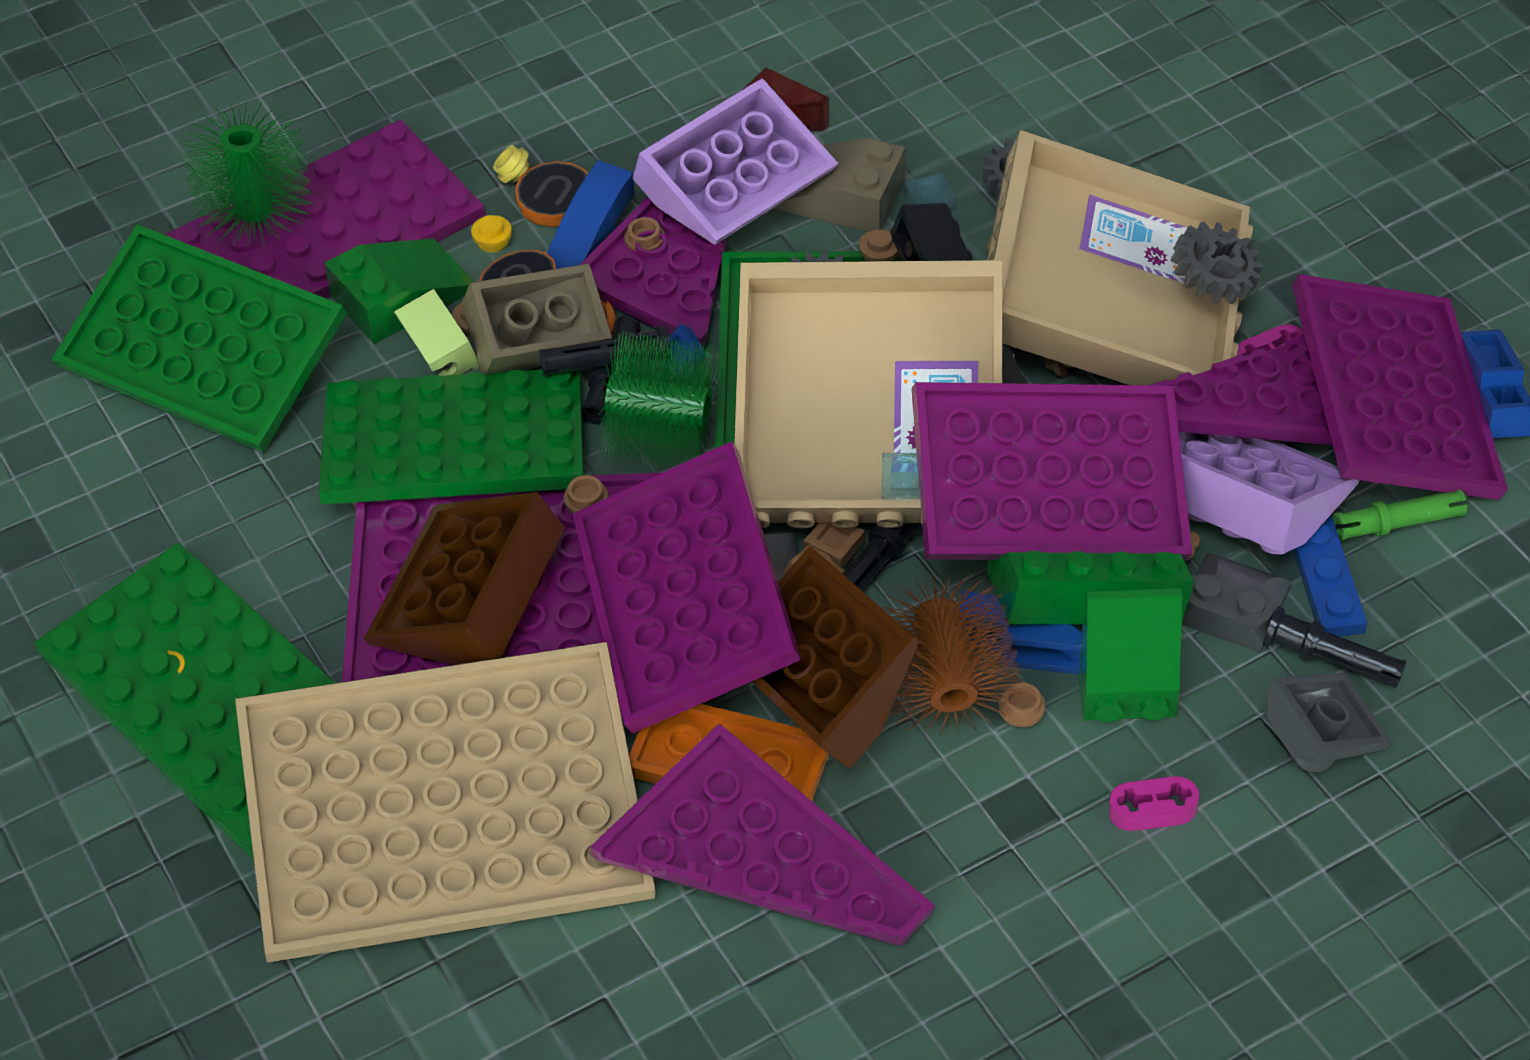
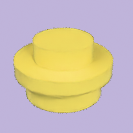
[493,145,529,183]

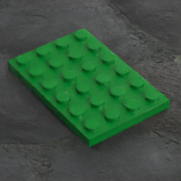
[52,224,347,453]
[319,370,584,504]

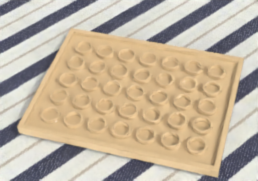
[235,642,655,963]

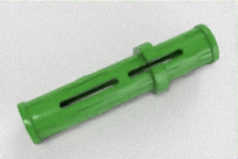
[1332,490,1468,541]

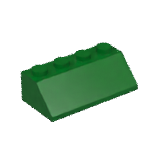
[986,551,1194,624]

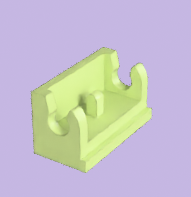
[394,289,479,376]

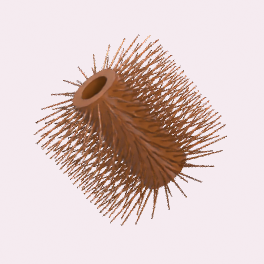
[880,573,1023,736]

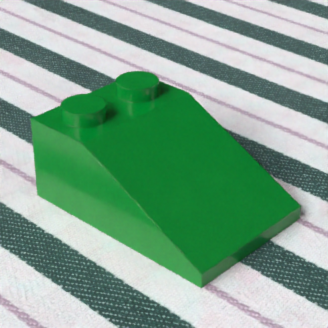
[324,238,474,344]
[1078,588,1182,722]

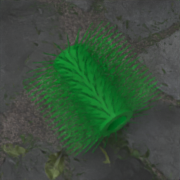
[180,101,313,246]
[598,331,718,468]

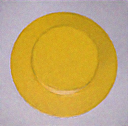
[471,215,512,252]

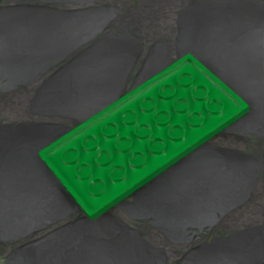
[34,542,336,861]

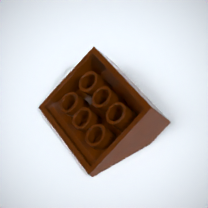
[364,492,565,665]
[752,546,919,769]

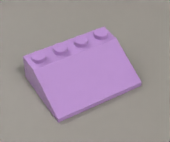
[633,78,839,245]
[1179,432,1359,555]

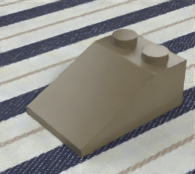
[773,138,906,232]
[461,264,612,375]

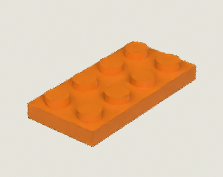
[629,704,829,801]

